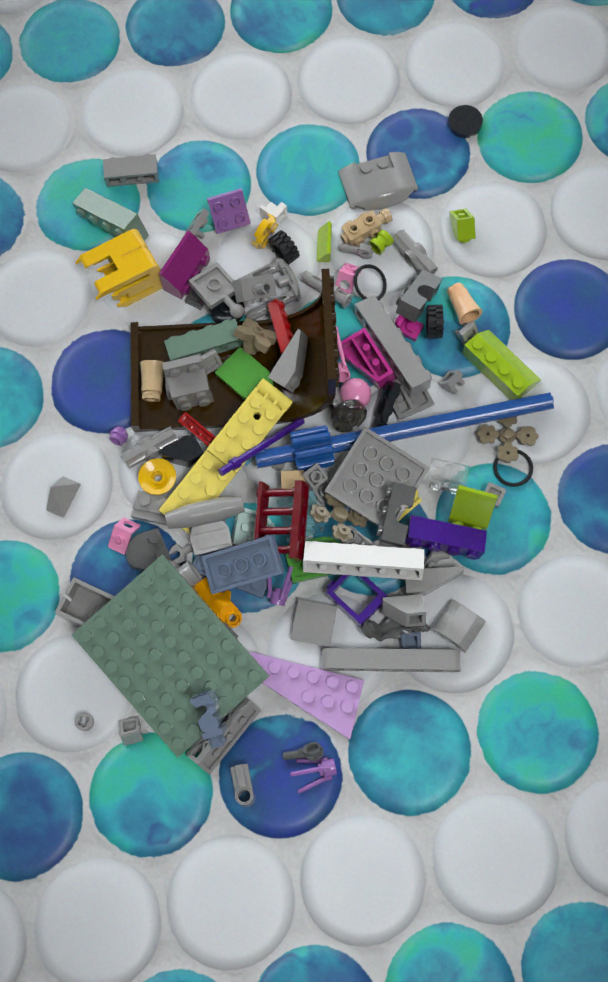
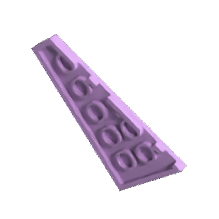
[249,652,364,740]

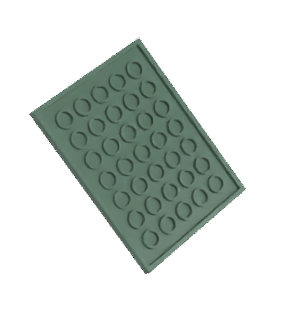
[71,554,270,758]

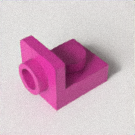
[395,315,424,342]

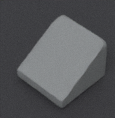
[119,716,143,745]

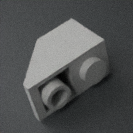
[382,594,426,627]

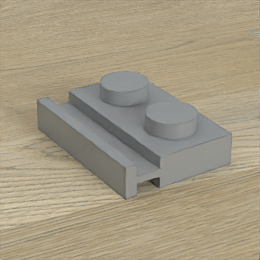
[131,490,169,526]

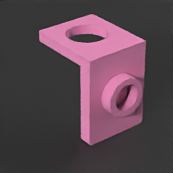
[335,263,362,294]
[108,517,141,555]

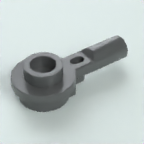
[283,742,324,761]

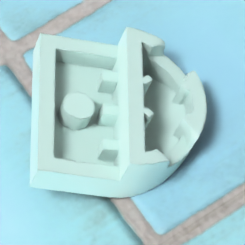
[231,508,275,546]

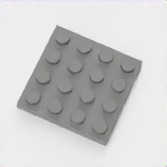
[324,427,430,526]

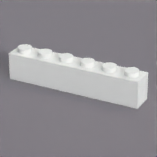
[303,541,424,580]

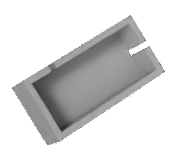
[55,577,115,627]

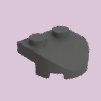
[126,528,172,572]

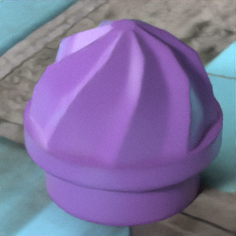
[109,427,128,446]

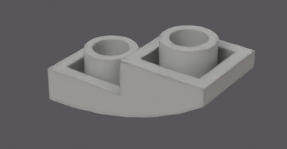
[302,463,330,504]

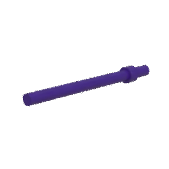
[218,419,305,476]

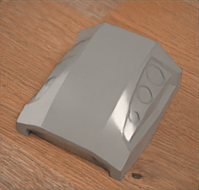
[432,600,486,653]

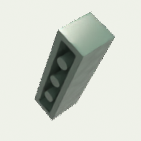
[164,319,243,361]

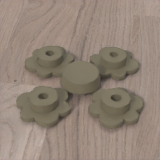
[477,416,539,463]
[310,494,368,542]

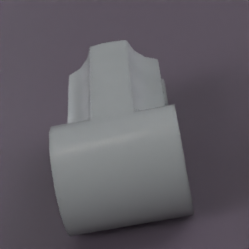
[230,764,255,807]

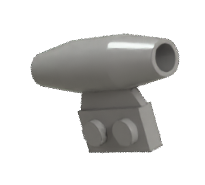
[165,496,245,555]

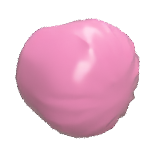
[340,378,371,409]

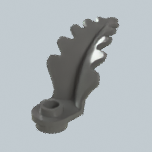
[361,617,430,642]

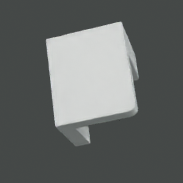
[259,202,287,225]

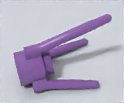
[266,566,293,606]
[290,757,337,793]

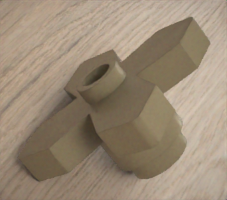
[233,317,277,355]

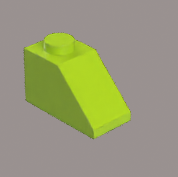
[449,208,476,243]

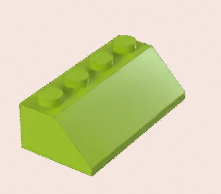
[462,330,541,400]

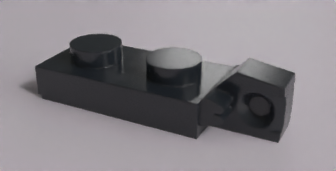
[371,381,402,428]

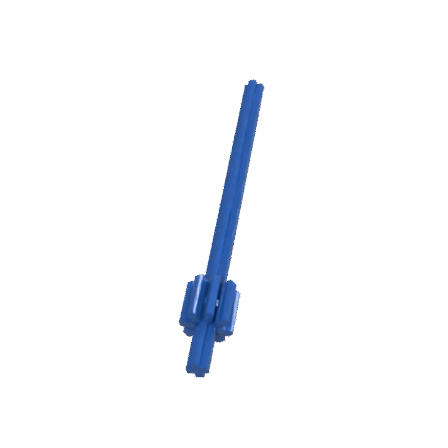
[255,392,554,472]

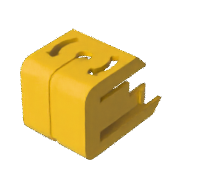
[75,229,163,307]

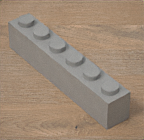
[354,295,432,398]

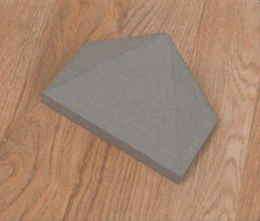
[46,476,81,518]

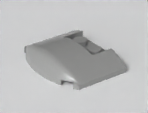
[338,152,418,211]

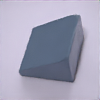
[400,630,421,649]

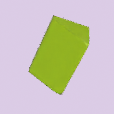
[317,221,332,262]

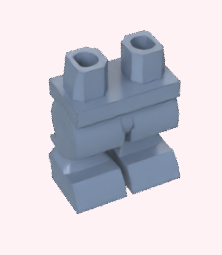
[189,689,227,749]

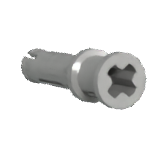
[300,270,353,309]

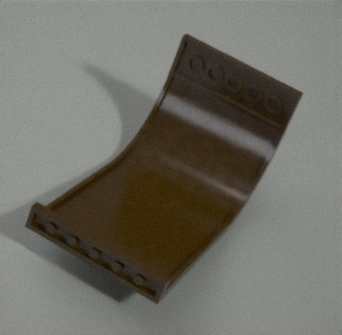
[131,268,340,432]

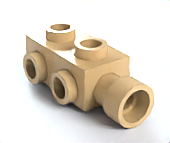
[340,208,393,247]

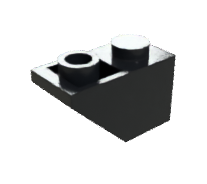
[160,434,204,468]

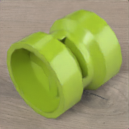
[368,230,394,255]

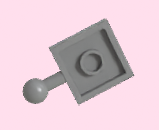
[188,262,244,318]

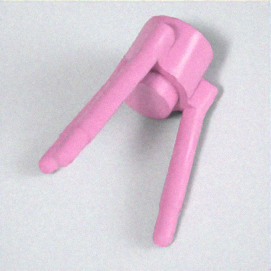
[337,335,350,382]

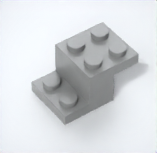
[162,354,214,411]

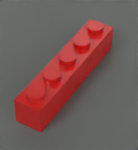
[268,299,293,354]
[178,412,216,447]

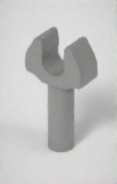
[339,243,374,259]
[169,543,193,564]

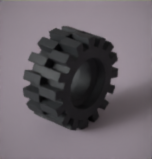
[268,230,300,265]
[426,304,444,338]

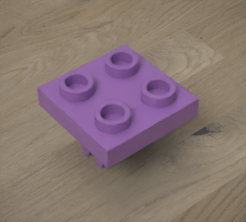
[207,188,251,234]

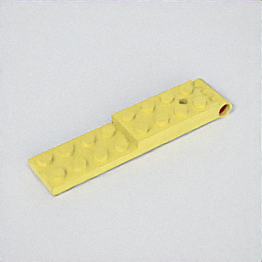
[158,378,293,534]

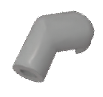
[425,551,450,568]

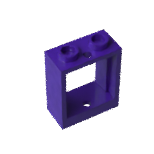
[326,575,388,628]

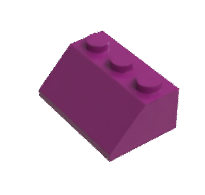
[159,231,210,300]

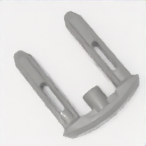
[237,258,301,320]

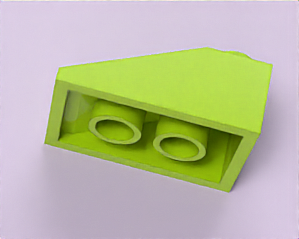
[448,485,498,531]

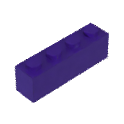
[405,515,487,560]

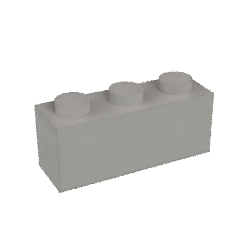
[103,154,159,187]

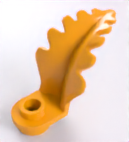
[194,575,242,628]

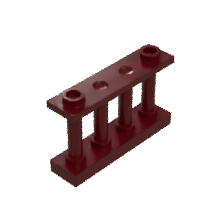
[254,480,309,562]

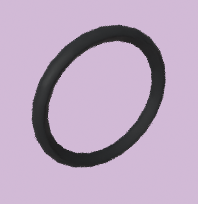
[353,264,387,301]
[493,449,533,487]

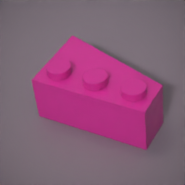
[337,327,395,389]

